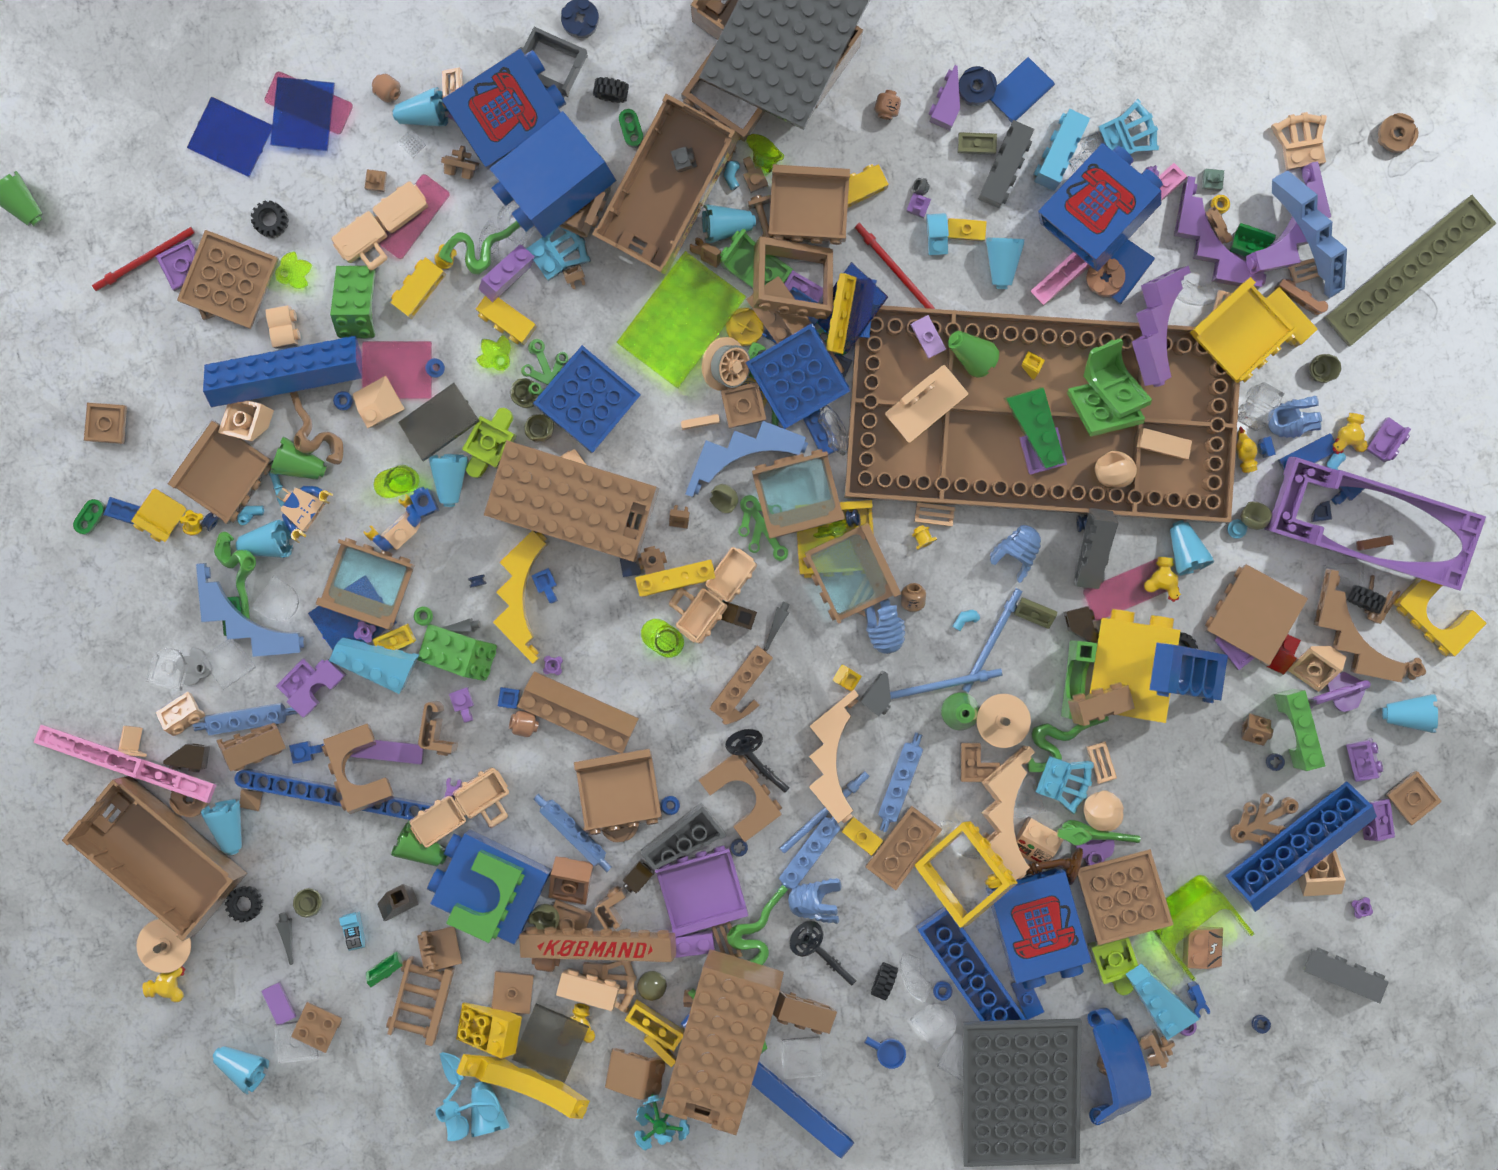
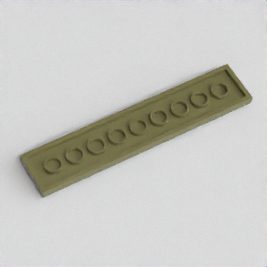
[1324,194,1497,347]

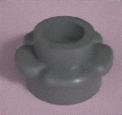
[912,178,930,196]

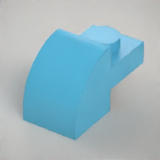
[926,213,949,255]

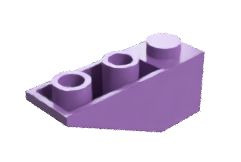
[928,65,960,131]

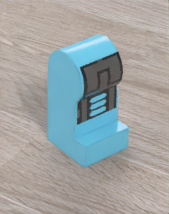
[339,911,366,951]

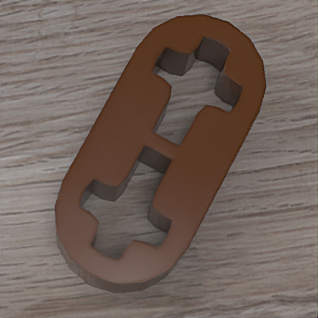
[1356,535,1394,551]

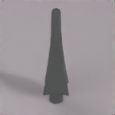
[764,601,790,651]
[441,618,481,632]
[276,912,293,965]

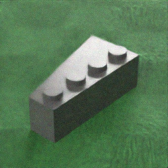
[978,120,1034,208]
[1074,508,1118,589]
[641,802,726,869]
[1303,947,1389,1003]

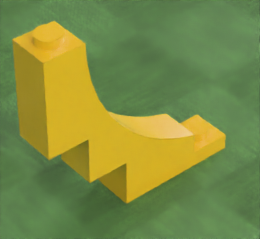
[493,530,548,664]
[456,1054,590,1119]

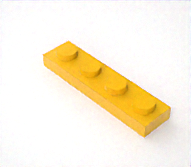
[826,273,857,354]

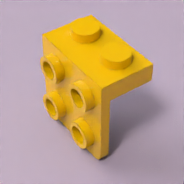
[131,488,186,542]

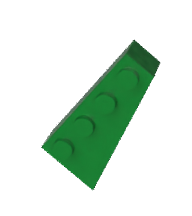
[1003,387,1065,468]

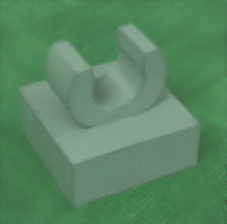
[1202,169,1225,191]

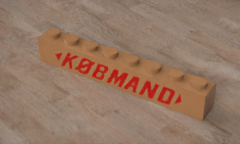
[519,927,676,962]

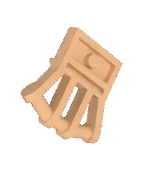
[1271,112,1327,171]
[583,961,637,1013]

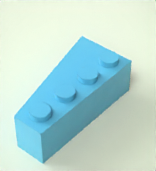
[1033,109,1090,191]
[329,638,420,694]
[1126,964,1200,1040]

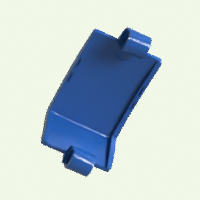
[1087,1008,1151,1125]

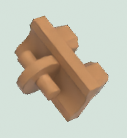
[441,145,479,180]
[1140,1029,1175,1068]

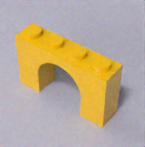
[1394,578,1487,657]

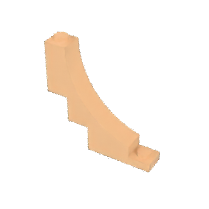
[809,690,859,823]
[982,745,1035,880]

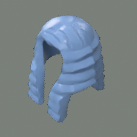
[1267,396,1322,438]
[990,525,1041,583]
[864,598,905,654]
[788,878,842,924]

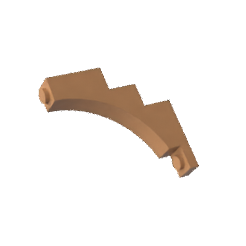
[1314,569,1406,682]

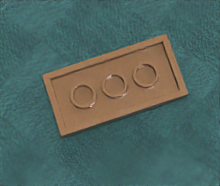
[865,805,942,890]

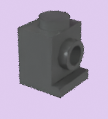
[671,147,698,172]

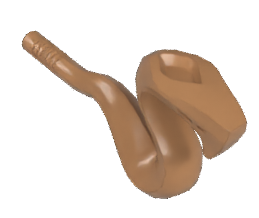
[290,391,343,465]

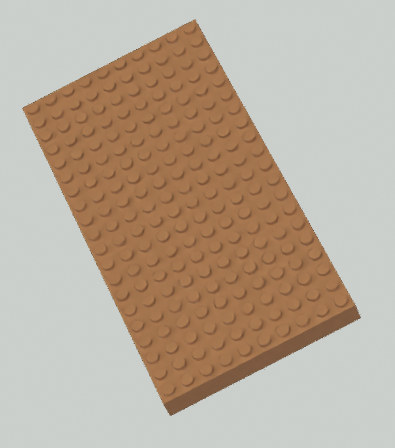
[844,305,1240,524]

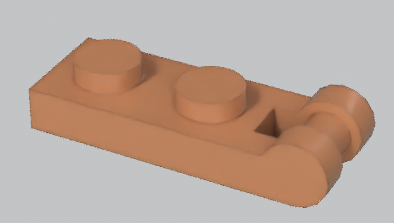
[1274,279,1328,315]

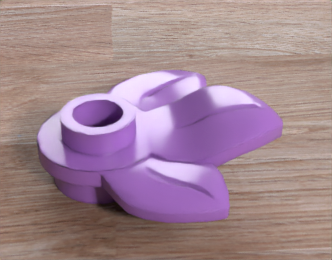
[1076,840,1115,866]

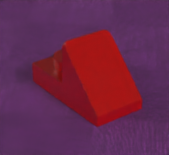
[1266,634,1301,675]

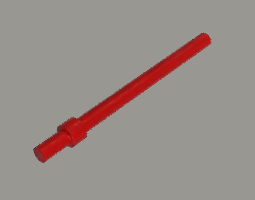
[854,222,935,309]
[92,227,195,291]

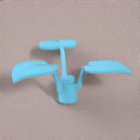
[435,1052,500,1141]

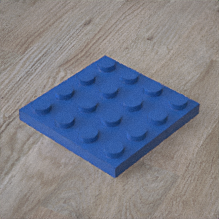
[745,323,851,429]
[533,345,641,453]

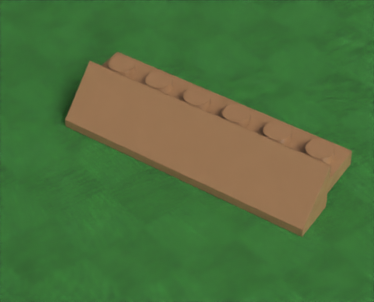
[746,276,845,373]
[517,671,639,754]

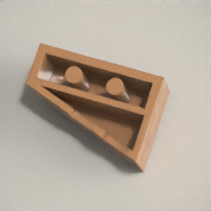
[1068,682,1135,726]
[216,723,286,772]
[773,991,837,1034]

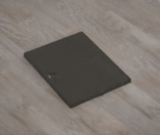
[398,383,480,462]
[512,1003,589,1083]

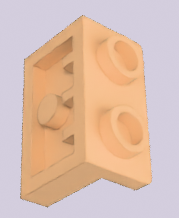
[156,692,205,736]

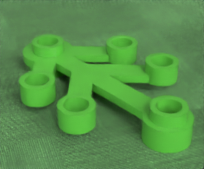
[521,339,568,395]
[738,495,788,561]

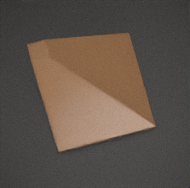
[240,788,263,811]

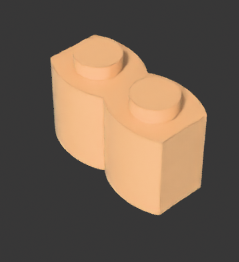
[265,305,301,349]

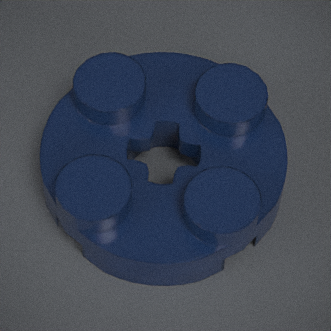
[561,0,599,38]
[959,66,997,106]

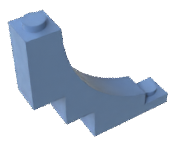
[1272,170,1347,298]
[685,421,808,497]
[196,563,305,657]

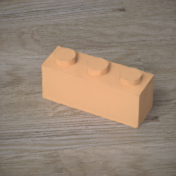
[556,968,620,1011]

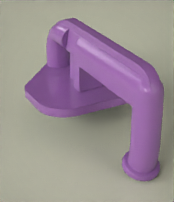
[1308,672,1371,712]

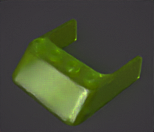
[1152,875,1254,981]

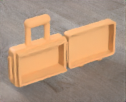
[332,181,428,270]
[669,547,757,644]
[409,767,509,847]

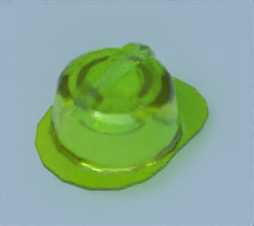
[746,134,784,173]
[373,464,420,498]
[641,619,684,658]

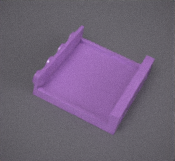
[655,845,748,937]

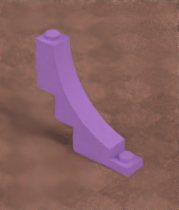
[1246,161,1331,275]
[1174,176,1266,290]
[1132,266,1191,387]

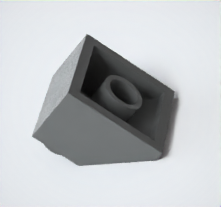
[859,670,891,716]

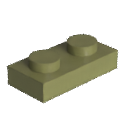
[957,132,997,155]
[1014,597,1057,629]

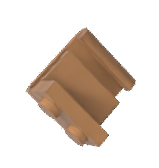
[559,192,606,237]
[418,701,458,756]
[594,886,628,931]
[605,1048,665,1100]

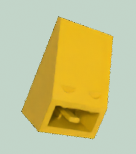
[456,1002,522,1059]

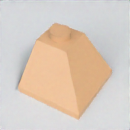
[353,376,405,428]
[218,401,274,442]
[1288,646,1346,692]

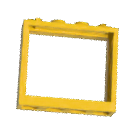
[914,821,1018,928]

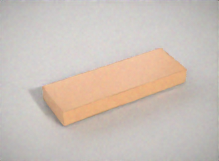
[1137,428,1192,460]

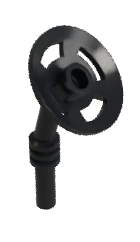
[725,729,790,793]
[790,921,857,986]

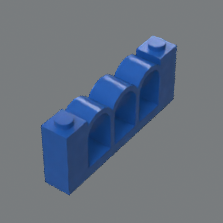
[1149,642,1228,703]

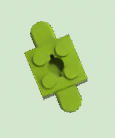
[462,408,517,478]
[1087,937,1139,996]

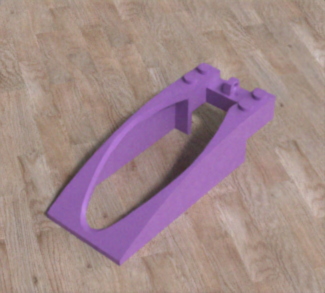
[1264,457,1486,591]

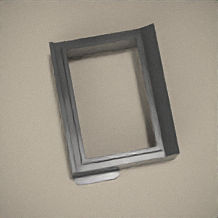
[518,26,588,97]

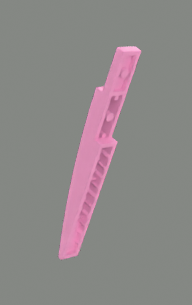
[1030,163,1187,306]
[33,725,216,803]

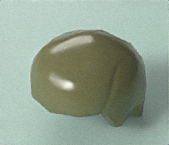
[1308,354,1342,383]
[510,378,539,408]
[524,414,554,442]
[710,484,738,513]
[1240,502,1273,530]
[293,888,323,918]
[528,904,560,929]
[637,971,667,1001]

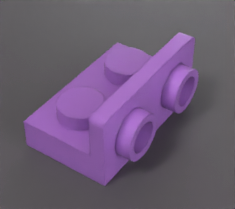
[1366,417,1411,462]
[1346,738,1383,782]
[1362,799,1395,841]

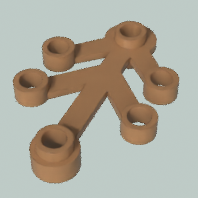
[1230,793,1299,846]

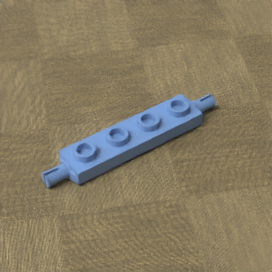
[193,703,298,735]
[878,732,923,832]
[533,794,612,873]
[776,817,841,892]

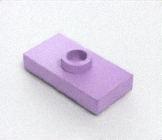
[911,315,946,359]

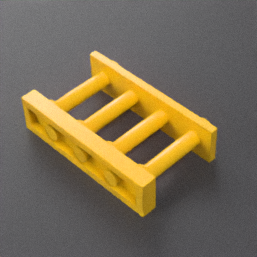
[635,559,715,597]

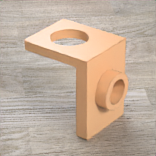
[118,726,147,757]

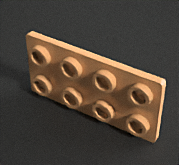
[885,365,968,443]

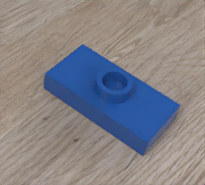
[104,497,141,524]
[1011,982,1044,1020]

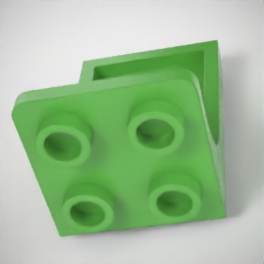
[720,229,793,289]
[330,266,376,339]
[1083,338,1152,419]
[417,624,497,681]

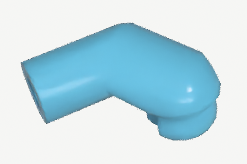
[724,161,740,190]
[1327,453,1346,470]
[237,506,264,525]
[952,610,980,631]

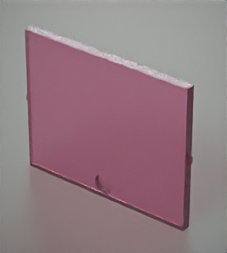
[362,341,432,399]

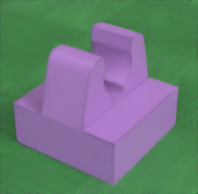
[906,192,931,219]

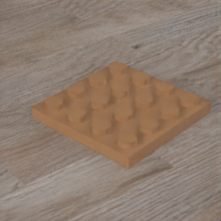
[177,230,279,329]
[1077,849,1173,945]

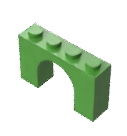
[1061,640,1097,719]
[1274,689,1326,771]
[446,849,525,943]

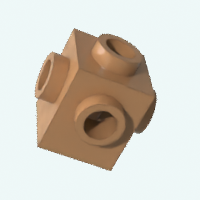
[638,546,667,575]
[1242,713,1274,746]

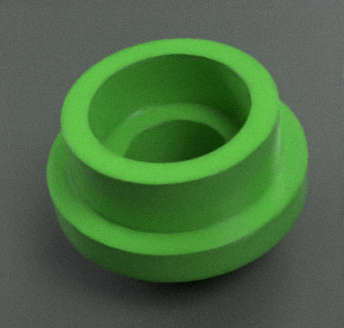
[414,607,433,626]

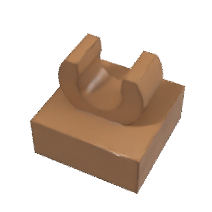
[364,169,387,192]
[562,264,585,289]
[669,505,690,529]

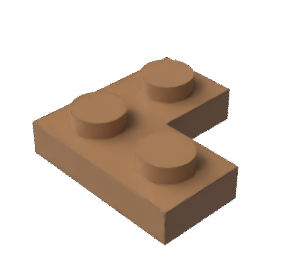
[960,743,1000,782]

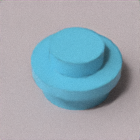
[1227,519,1247,539]

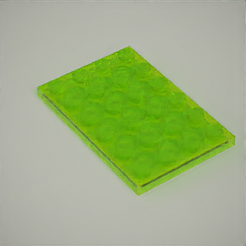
[616,251,746,389]

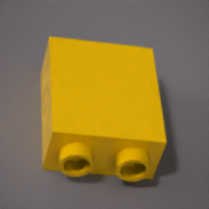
[1090,609,1181,723]

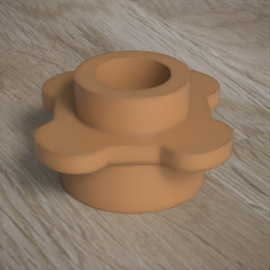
[1405,658,1426,680]

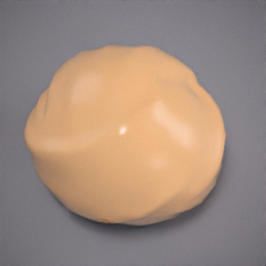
[1095,451,1137,488]
[1084,790,1124,831]

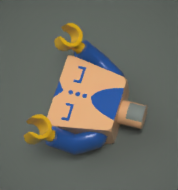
[277,486,333,543]
[363,494,421,551]

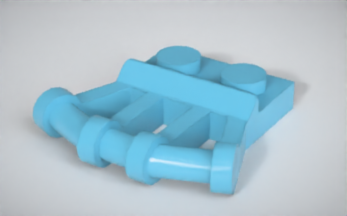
[1098,99,1159,154]
[526,227,591,281]
[1036,756,1094,814]

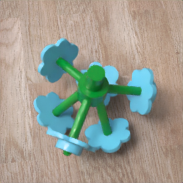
[634,1094,690,1151]

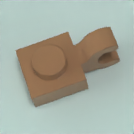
[743,156,768,193]
[689,237,721,268]

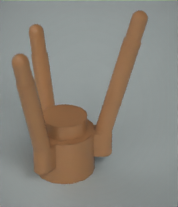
[1364,575,1401,624]

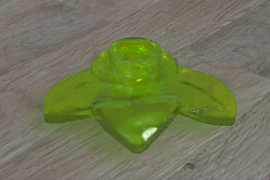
[275,252,312,289]
[476,335,511,371]
[813,520,847,538]

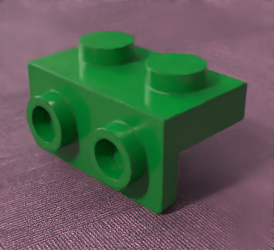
[1229,223,1276,257]

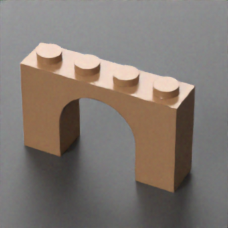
[322,723,395,814]
[699,751,782,842]

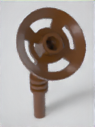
[1025,847,1083,885]

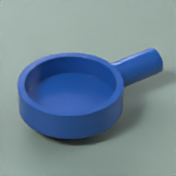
[864,1036,906,1069]

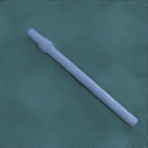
[962,588,1023,693]
[890,668,1003,699]
[780,771,870,854]

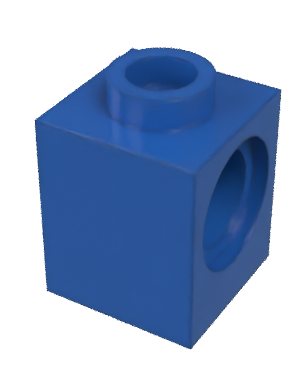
[410,487,440,518]

